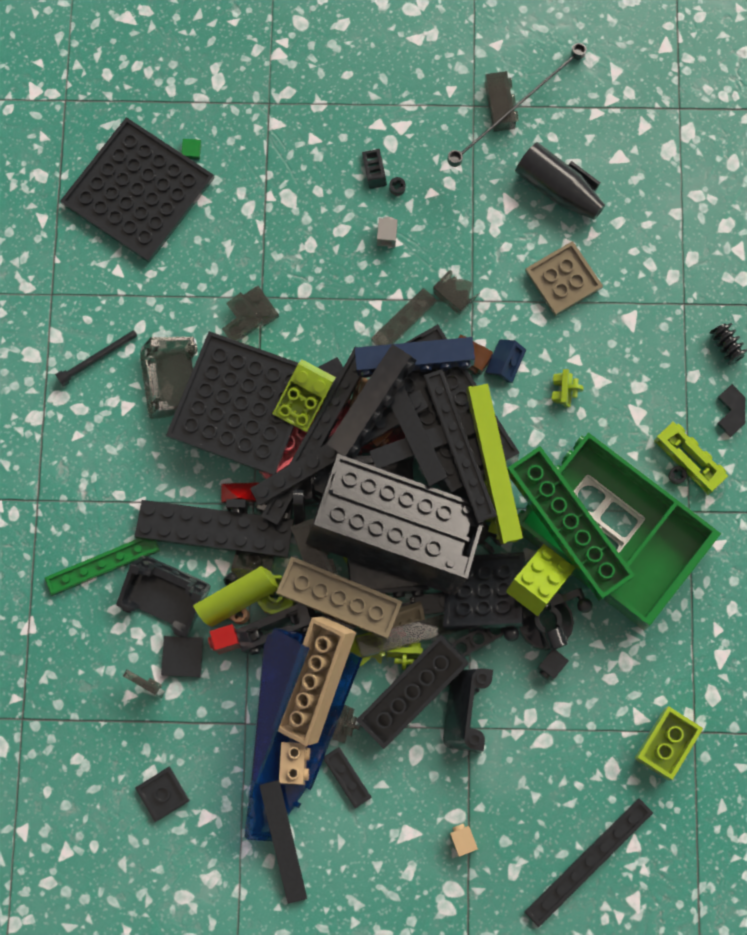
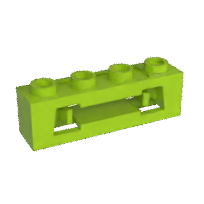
[654,421,728,495]

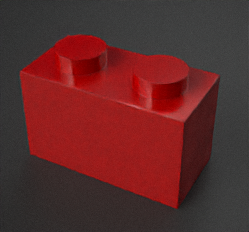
[208,624,241,654]

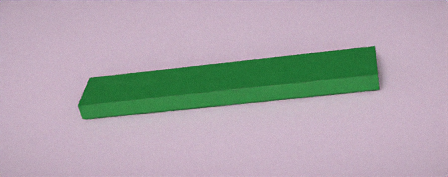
[44,539,160,596]

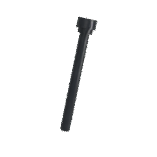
[55,330,137,387]

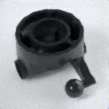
[503,588,593,651]

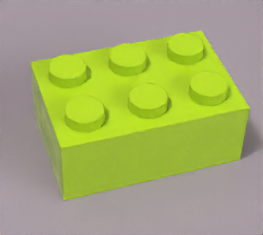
[506,544,575,616]
[634,706,703,781]

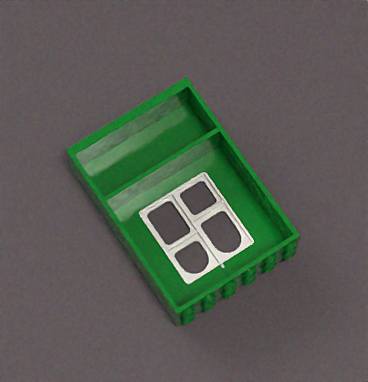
[518,432,721,631]

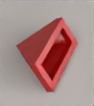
[221,482,259,503]

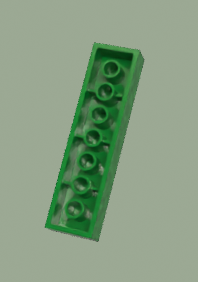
[507,446,635,602]

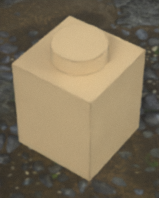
[450,824,478,857]

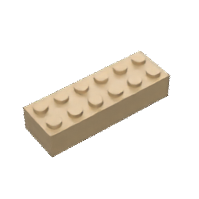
[274,616,356,746]

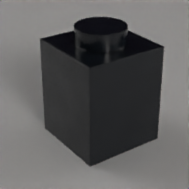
[538,650,569,681]

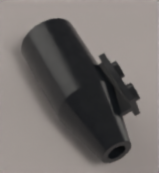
[515,142,605,220]

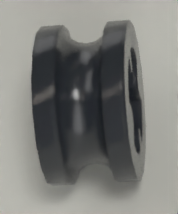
[389,177,406,196]
[668,466,687,485]

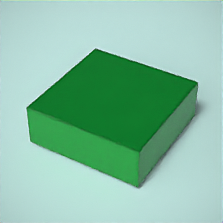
[181,139,202,159]

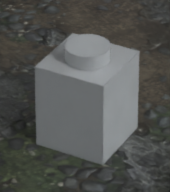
[377,217,397,247]

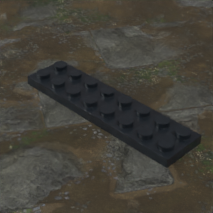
[134,500,294,559]

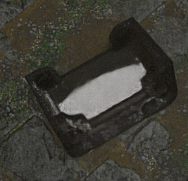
[140,337,197,419]

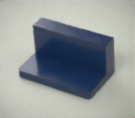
[486,339,527,383]

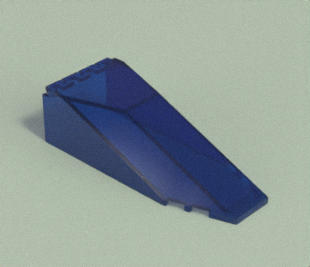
[244,628,362,842]

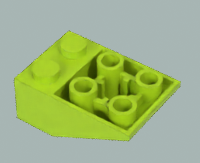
[273,360,336,432]

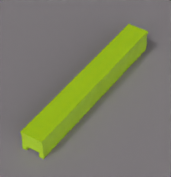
[466,384,523,544]

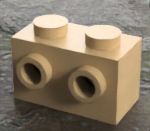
[279,742,311,785]

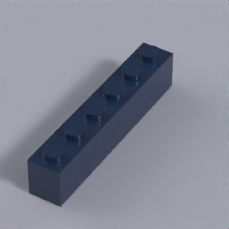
[355,337,475,378]

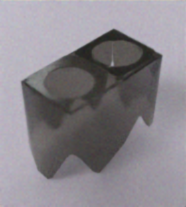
[433,270,480,315]

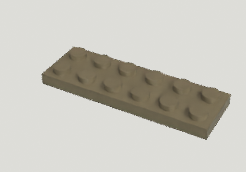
[276,556,402,639]

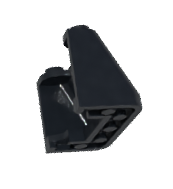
[116,556,211,637]
[443,668,493,753]

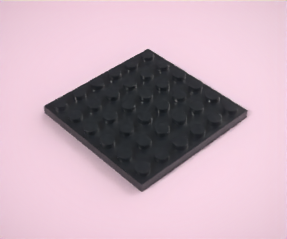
[60,117,215,263]
[166,331,298,475]

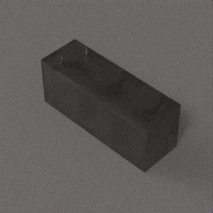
[484,71,519,132]

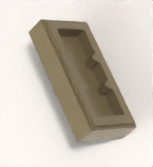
[391,601,425,631]

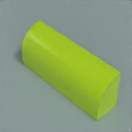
[193,566,279,627]

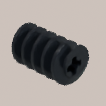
[709,323,747,365]

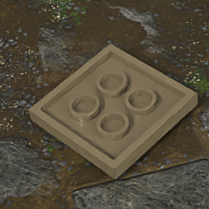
[525,241,603,316]

